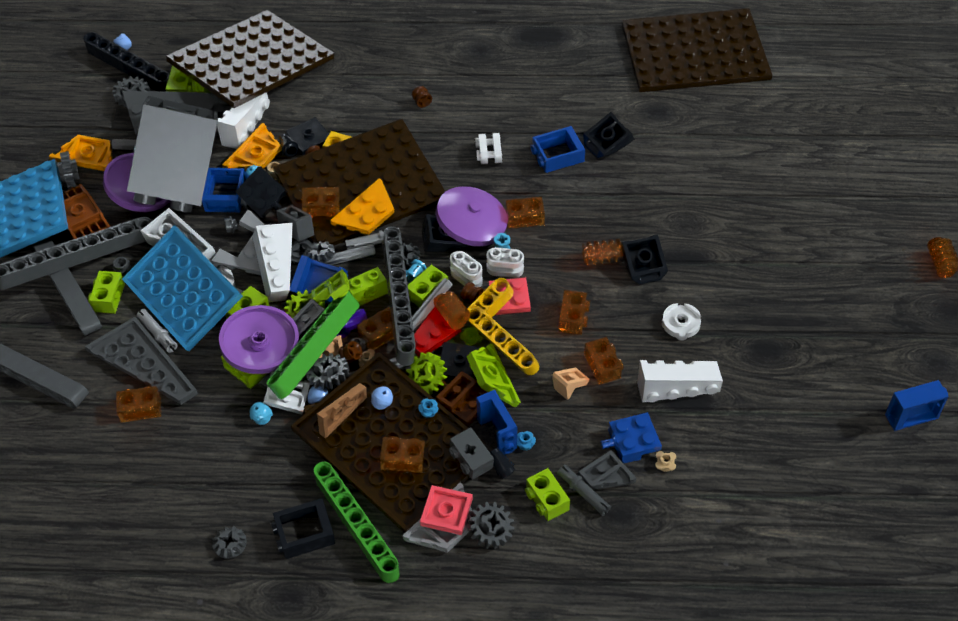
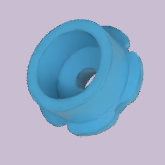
[418,398,438,418]
[517,431,536,450]

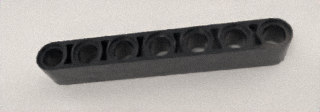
[83,32,169,92]

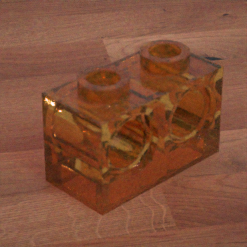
[302,187,340,217]
[506,197,545,228]
[559,290,590,335]
[357,307,394,350]
[584,337,624,385]
[116,386,161,422]
[380,436,425,473]

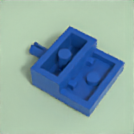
[600,412,662,464]

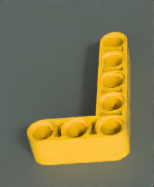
[465,278,539,375]

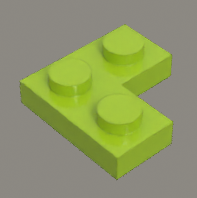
[311,269,350,303]

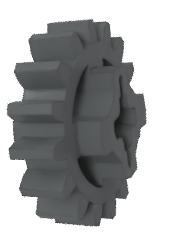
[112,76,150,107]
[57,151,80,190]
[306,353,349,390]
[467,502,515,549]

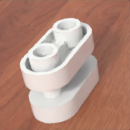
[475,133,502,164]
[486,247,524,278]
[450,251,483,287]

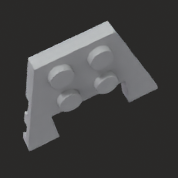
[211,210,265,275]

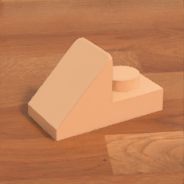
[552,367,590,400]

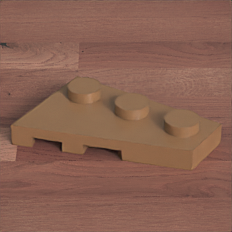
[317,383,367,438]

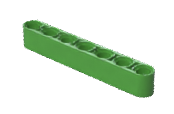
[266,291,360,399]
[314,462,400,583]

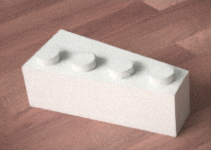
[217,92,270,149]
[140,208,216,262]
[253,223,292,302]
[637,360,723,402]

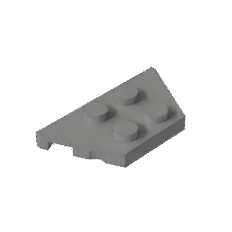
[403,483,472,553]

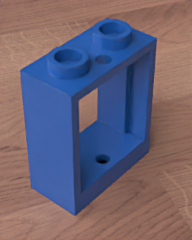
[531,126,585,173]
[202,168,246,212]
[885,380,949,431]

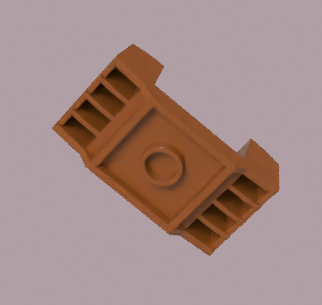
[63,184,110,239]

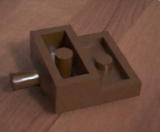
[436,371,488,427]

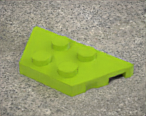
[467,343,521,407]

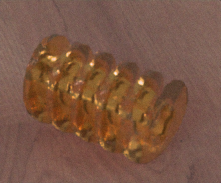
[927,237,958,278]
[582,238,622,265]
[434,291,470,330]

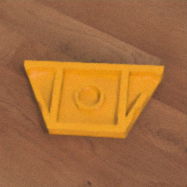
[222,123,282,171]
[49,135,113,171]
[330,178,394,235]

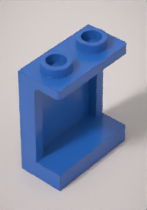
[290,255,348,305]
[476,390,517,454]

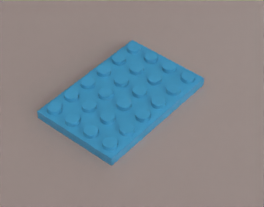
[0,159,68,258]
[122,225,243,351]

